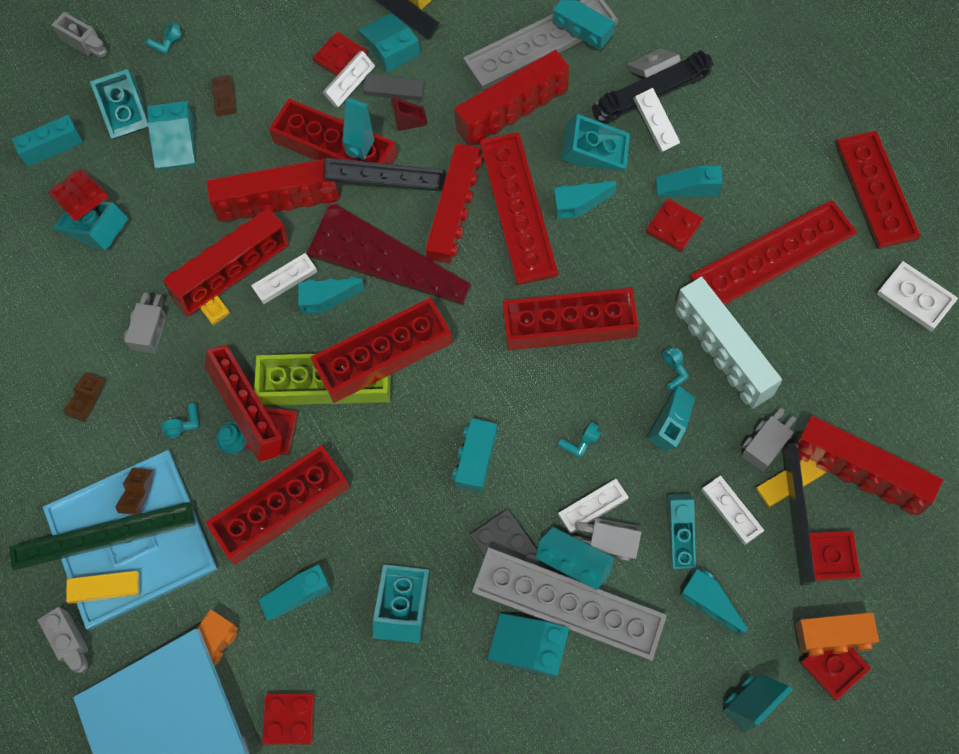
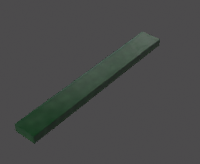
[9,502,195,570]

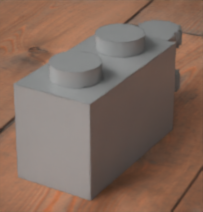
[52,12,107,57]
[124,292,167,354]
[741,408,796,473]
[574,518,641,560]
[38,607,89,674]

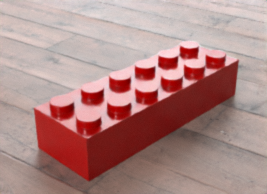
[454,49,569,146]
[269,98,397,187]
[207,159,340,222]
[163,208,289,317]
[503,288,639,351]
[310,297,453,404]
[796,416,944,516]
[205,445,350,565]

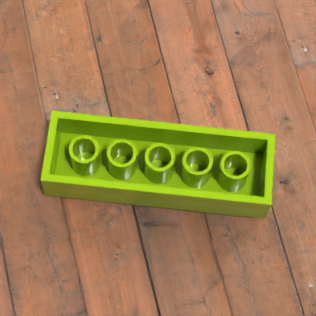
[254,354,391,406]

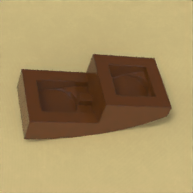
[212,75,236,116]
[64,372,105,422]
[115,468,154,515]

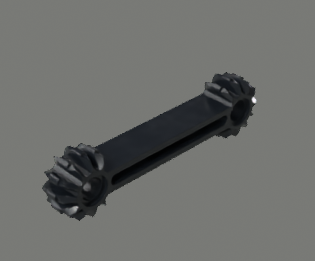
[592,50,714,124]

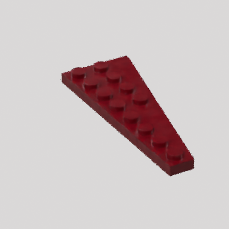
[307,202,471,306]

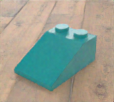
[358,13,420,72]
[90,69,148,139]
[147,101,196,170]
[561,114,630,171]
[52,201,128,251]
[373,565,429,643]
[487,613,569,680]
[723,674,793,733]

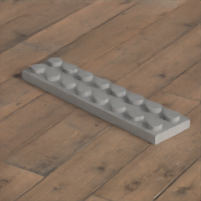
[463,0,618,91]
[472,547,667,661]

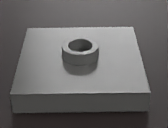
[626,48,680,78]

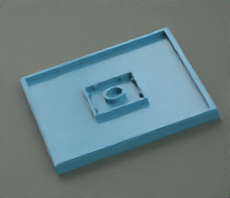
[43,450,218,630]
[73,629,249,754]

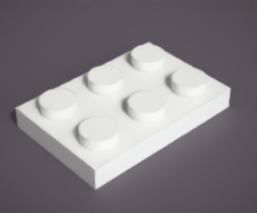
[877,261,958,332]

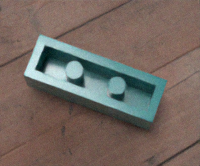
[552,0,615,50]
[12,115,83,167]
[452,418,498,493]
[535,527,614,590]

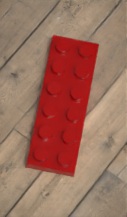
[835,130,921,249]

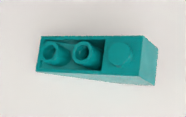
[554,181,616,220]
[298,277,365,314]
[647,385,696,452]
[667,494,696,569]

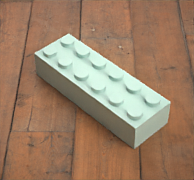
[675,277,782,409]

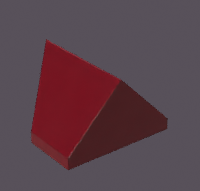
[390,97,428,131]

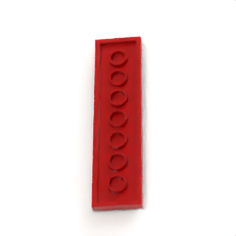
[479,132,558,286]
[690,200,857,305]

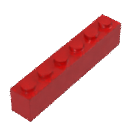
[425,143,483,264]
[205,345,282,462]

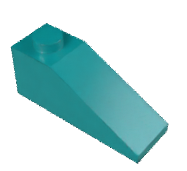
[343,98,374,159]
[656,166,722,197]
[259,565,332,622]
[680,569,747,637]

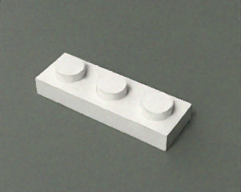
[322,51,375,107]
[633,88,680,153]
[251,253,317,305]
[701,476,764,545]
[558,479,629,534]

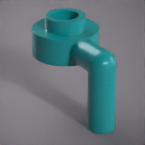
[145,21,181,54]
[662,346,689,392]
[161,403,199,438]
[558,422,601,458]

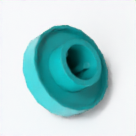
[216,421,247,455]

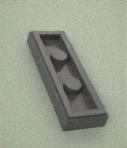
[363,74,425,101]

